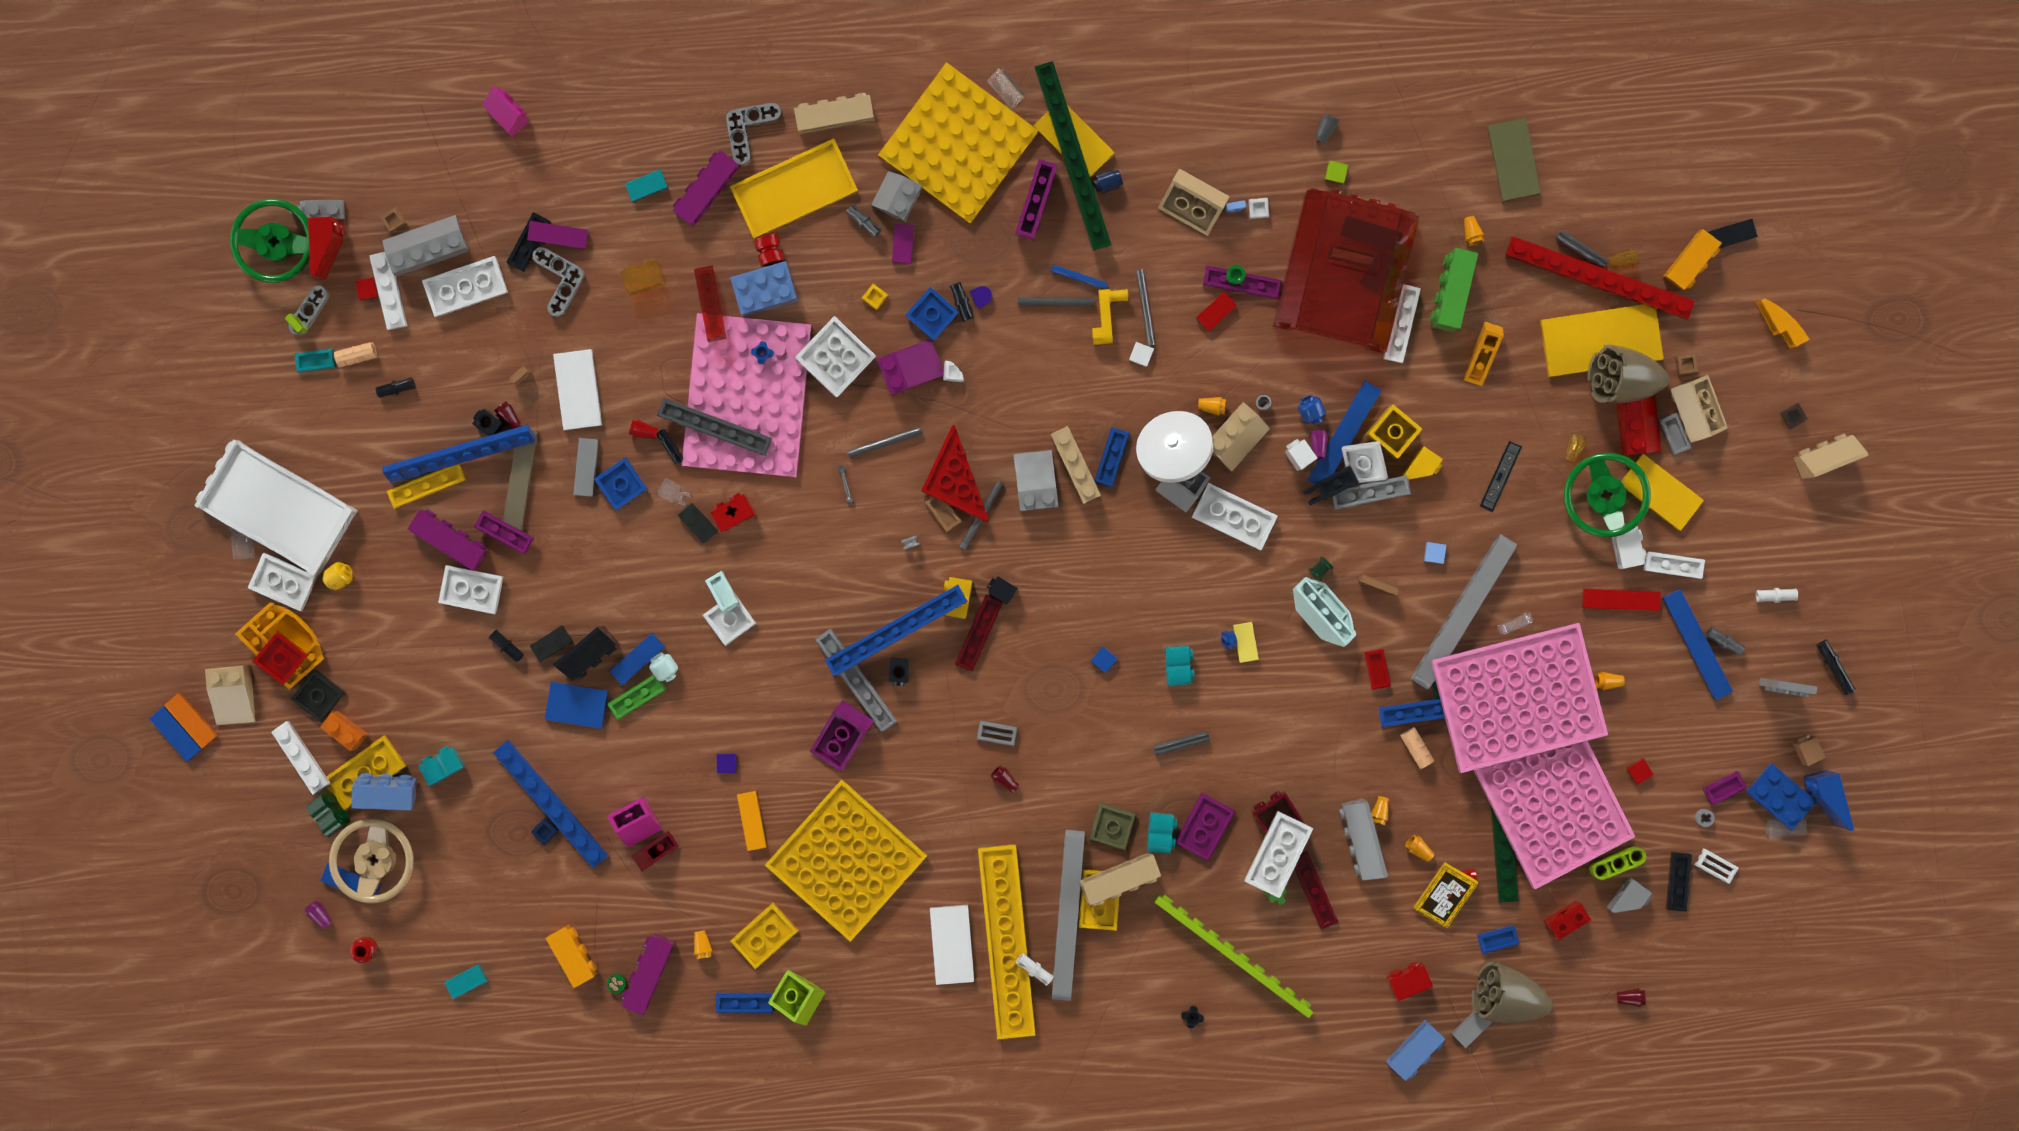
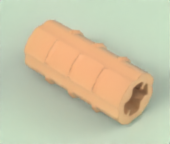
[334,342,377,368]
[1400,727,1434,769]

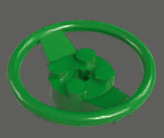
[230,198,310,283]
[1563,453,1651,538]

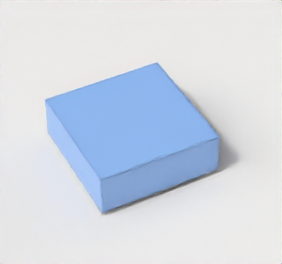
[1224,200,1246,214]
[1424,542,1446,564]

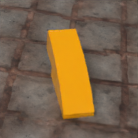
[1755,298,1810,349]

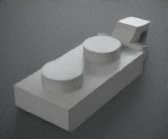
[289,200,345,220]

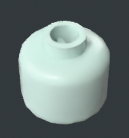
[649,653,678,682]

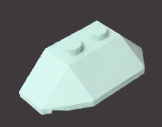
[1293,577,1356,647]

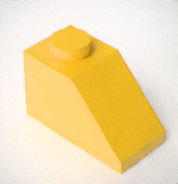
[1401,446,1443,480]

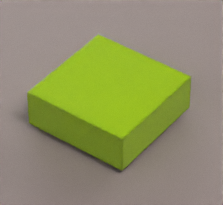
[1325,161,1348,184]
[285,313,308,334]

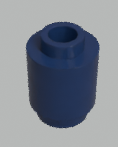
[1093,170,1123,194]

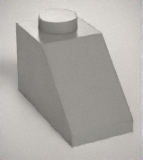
[1606,877,1652,913]

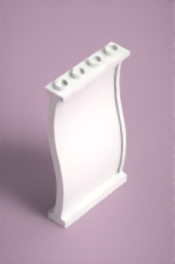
[194,439,358,576]

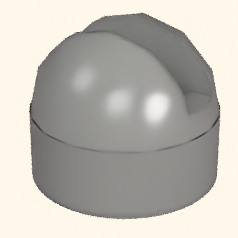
[1256,395,1272,411]

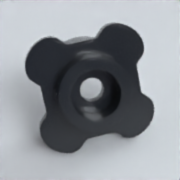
[1181,1005,1204,1029]

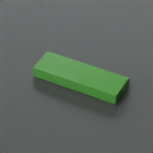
[607,675,667,720]

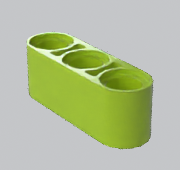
[1589,846,1646,880]

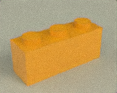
[1663,229,1722,290]
[545,924,597,988]

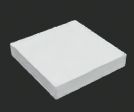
[1341,441,1388,483]
[703,594,757,646]

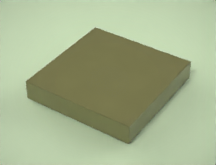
[1089,802,1136,851]

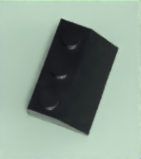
[553,626,619,681]

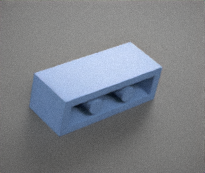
[1386,1020,1445,1081]

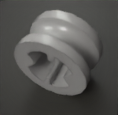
[901,535,920,550]
[1695,809,1715,827]

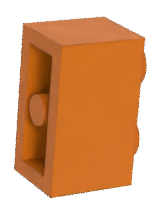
[320,711,368,751]

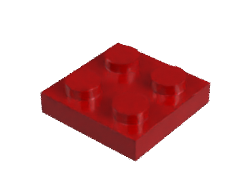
[252,631,309,685]

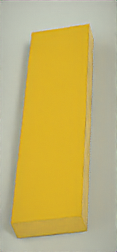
[387,464,466,509]

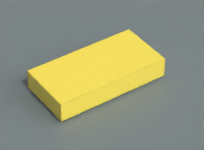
[1233,622,1259,663]

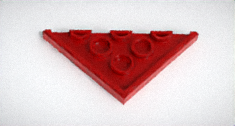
[921,425,989,523]

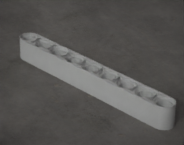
[1411,534,1517,689]
[1052,830,1085,1001]

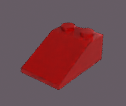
[308,217,346,280]

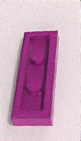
[527,221,588,249]
[474,510,535,555]

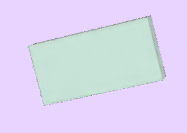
[705,571,740,614]

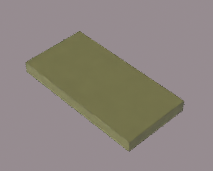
[1487,118,1541,202]

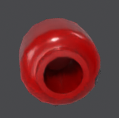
[350,937,378,963]

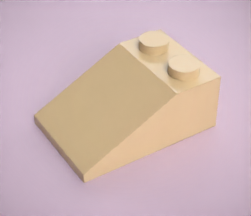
[205,665,256,725]

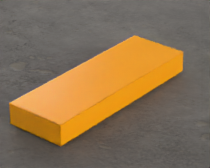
[737,791,767,851]

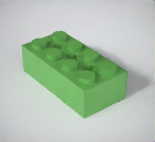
[1429,248,1478,332]

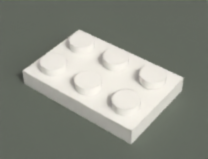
[248,553,318,611]
[438,565,504,614]

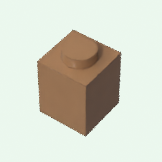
[1793,734,1826,766]

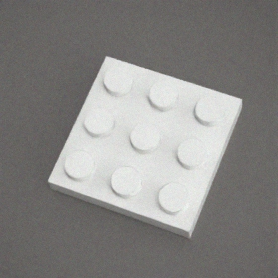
[795,316,876,398]

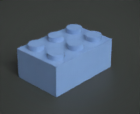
[730,261,799,317]
[352,773,417,810]

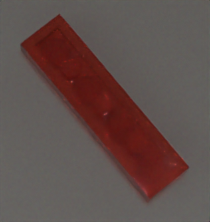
[694,265,727,342]

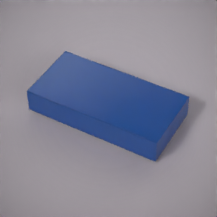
[1477,925,1520,954]

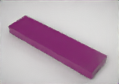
[1202,266,1282,300]

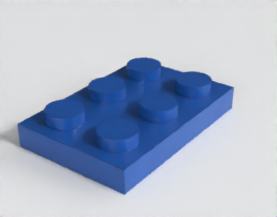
[1746,763,1817,831]

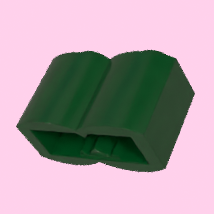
[306,790,351,837]

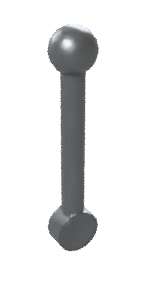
[838,465,854,504]

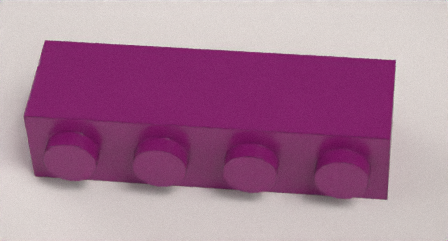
[672,150,740,227]
[1015,159,1057,242]
[408,509,488,570]
[621,933,675,1016]

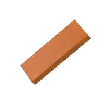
[164,692,218,748]

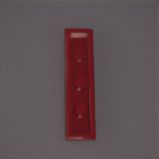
[955,594,1003,672]
[1294,851,1338,930]

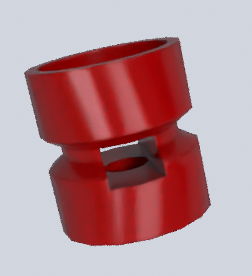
[754,234,785,267]

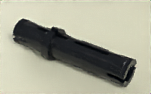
[1816,639,1856,695]

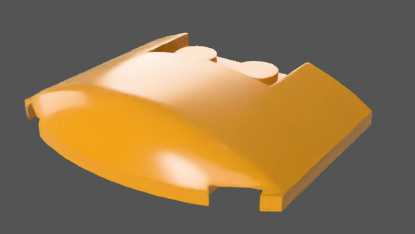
[235,603,324,690]

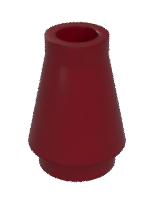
[494,401,521,429]
[990,765,1019,793]
[1617,988,1646,1007]

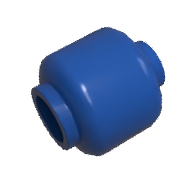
[1298,395,1326,425]

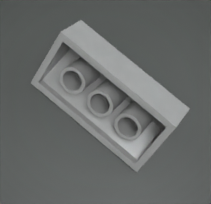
[382,215,469,277]
[1339,798,1388,880]

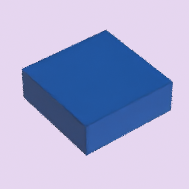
[1091,646,1118,673]

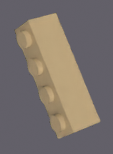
[794,93,875,134]
[1050,426,1101,504]
[1079,852,1161,906]

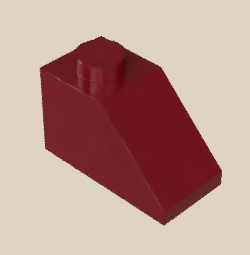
[631,831,679,872]

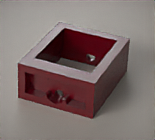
[1251,791,1305,834]

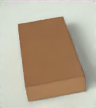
[925,497,962,533]
[1358,575,1399,596]

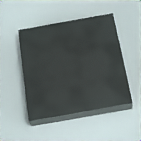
[291,669,346,723]

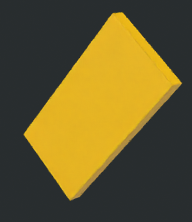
[1033,105,1115,178]
[1621,454,1704,531]
[326,735,407,811]

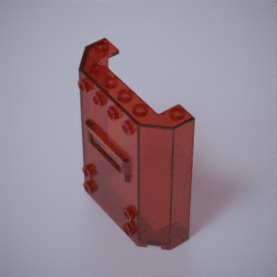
[1272,188,1419,353]

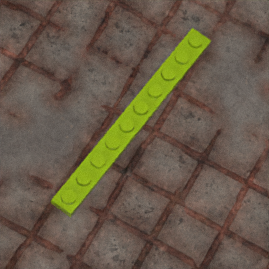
[1154,894,1313,1018]

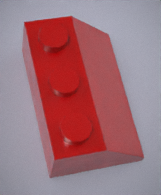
[1616,395,1661,456]

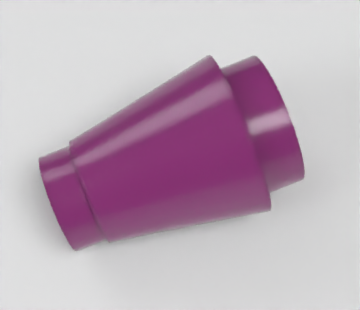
[1309,430,1328,460]
[304,900,332,929]

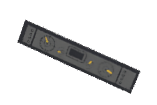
[1480,441,1522,512]

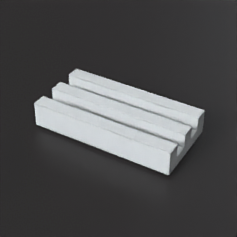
[1694,848,1739,884]

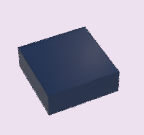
[531,818,559,845]

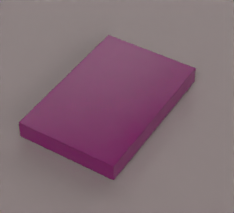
[1175,792,1235,861]

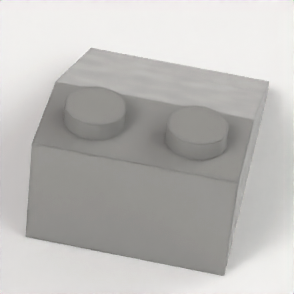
[1014,450,1058,511]

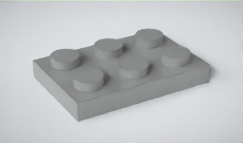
[1759,678,1817,697]

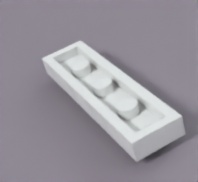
[369,252,408,331]
[1383,284,1421,364]
[271,721,331,795]

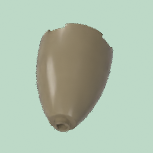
[1588,345,1669,403]
[1472,961,1553,1023]

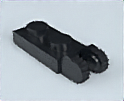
[1302,465,1359,506]

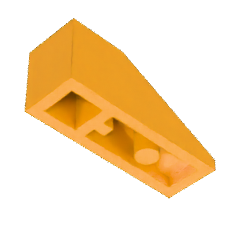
[1464,322,1504,386]

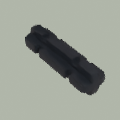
[657,429,683,464]

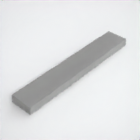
[815,628,898,732]

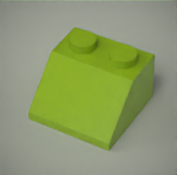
[768,970,826,1025]

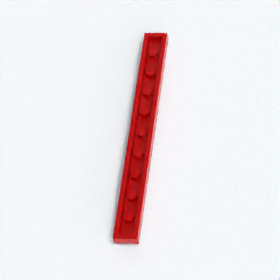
[1505,236,1695,320]

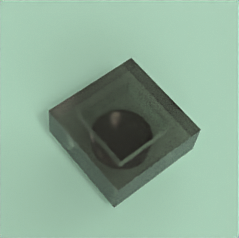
[1780,403,1808,430]

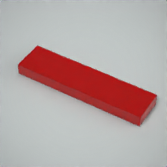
[1582,589,1661,611]

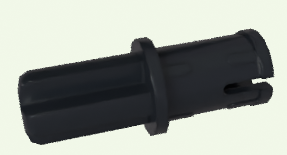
[375,377,415,398]
[489,629,524,662]

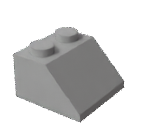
[871,171,922,223]
[1155,471,1210,512]

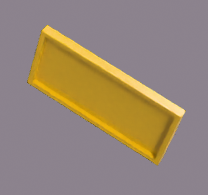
[730,139,858,240]
[1540,305,1664,377]

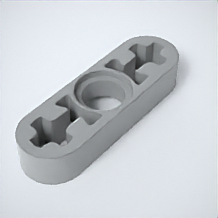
[289,286,330,336]

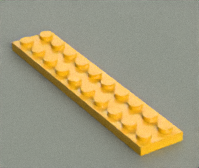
[978,844,1035,1040]

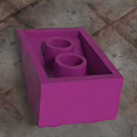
[877,339,944,396]
[810,700,874,772]

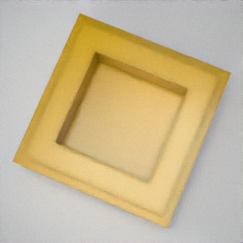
[861,284,888,310]

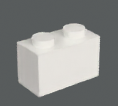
[1284,439,1317,471]
[1612,526,1647,569]

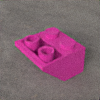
[482,86,529,137]
[607,796,662,848]

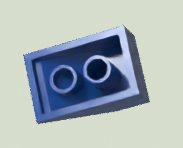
[1804,770,1854,831]

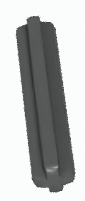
[1556,230,1608,268]
[1154,731,1210,756]

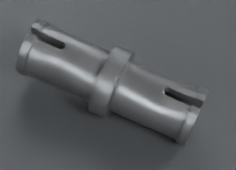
[846,204,882,238]
[1705,626,1745,656]

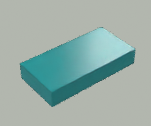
[625,169,668,202]
[294,348,337,373]
[444,964,488,999]

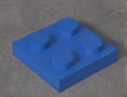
[905,287,959,341]
[594,457,648,511]

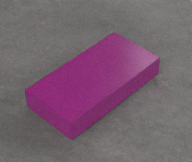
[892,224,914,264]
[1703,771,1747,805]

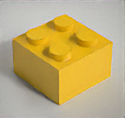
[1365,404,1422,460]

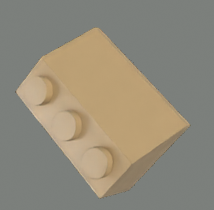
[1158,169,1230,236]
[1671,375,1728,443]
[1212,402,1270,472]
[1793,433,1869,479]

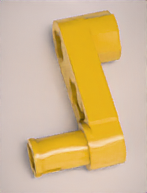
[1092,289,1128,345]

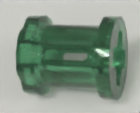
[1308,556,1334,581]

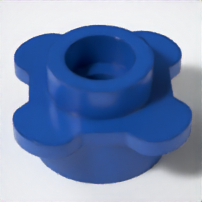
[751,341,774,364]
[1221,631,1237,650]

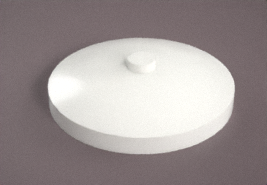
[1136,411,1214,483]

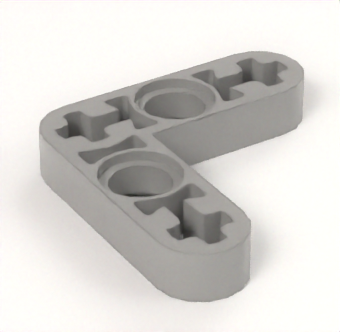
[726,103,782,166]
[533,247,585,317]

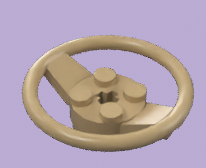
[329,819,414,903]

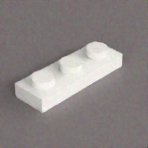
[1643,551,1705,579]

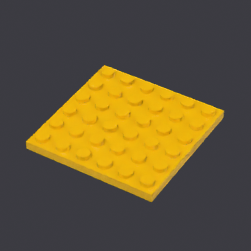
[878,62,1039,224]
[765,779,927,942]

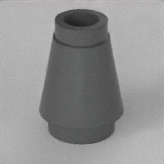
[1315,114,1339,144]

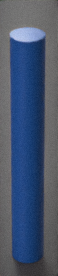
[1051,264,1107,289]

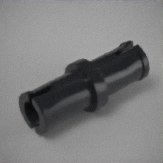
[950,282,975,322]

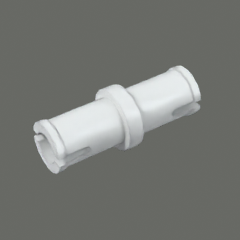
[1756,588,1798,603]
[1016,953,1053,986]

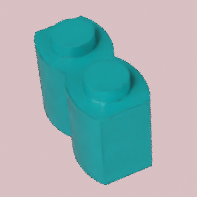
[1165,645,1194,686]
[418,746,466,786]
[1146,812,1177,854]

